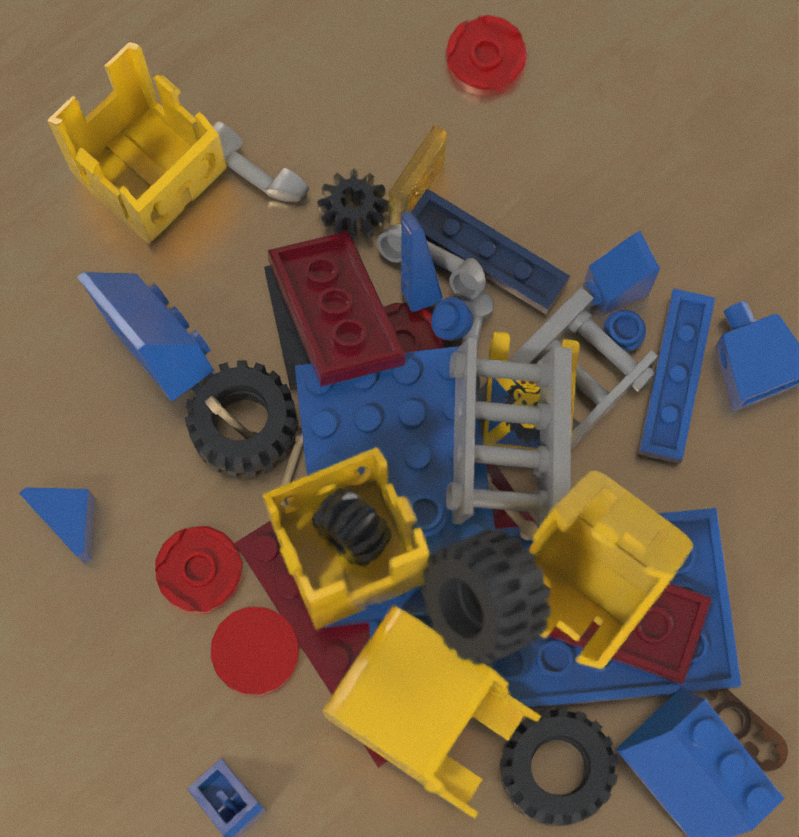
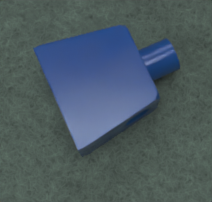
[716,301,799,411]

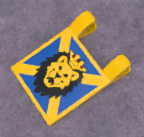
[482,332,580,450]

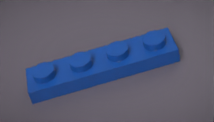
[638,288,715,464]

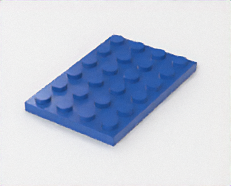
[295,346,495,628]

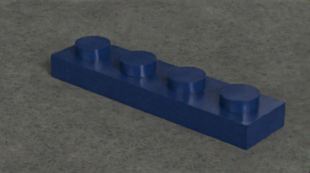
[411,188,570,315]

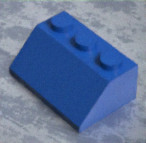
[77,272,214,402]
[616,687,785,837]

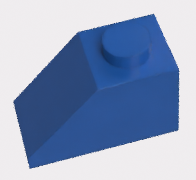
[583,231,660,316]

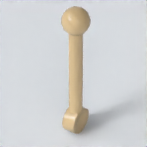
[205,395,258,440]
[280,426,303,506]
[487,473,538,540]

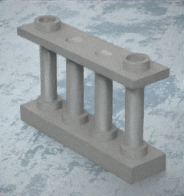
[476,287,658,487]
[446,337,571,527]

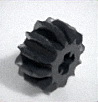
[317,168,389,242]
[312,488,392,567]

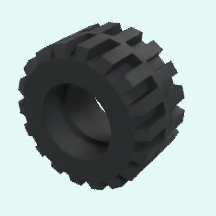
[185,360,298,478]
[422,529,551,665]
[500,707,618,826]

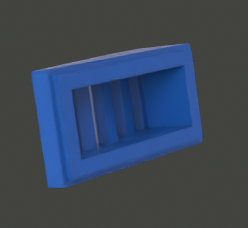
[401,211,443,311]

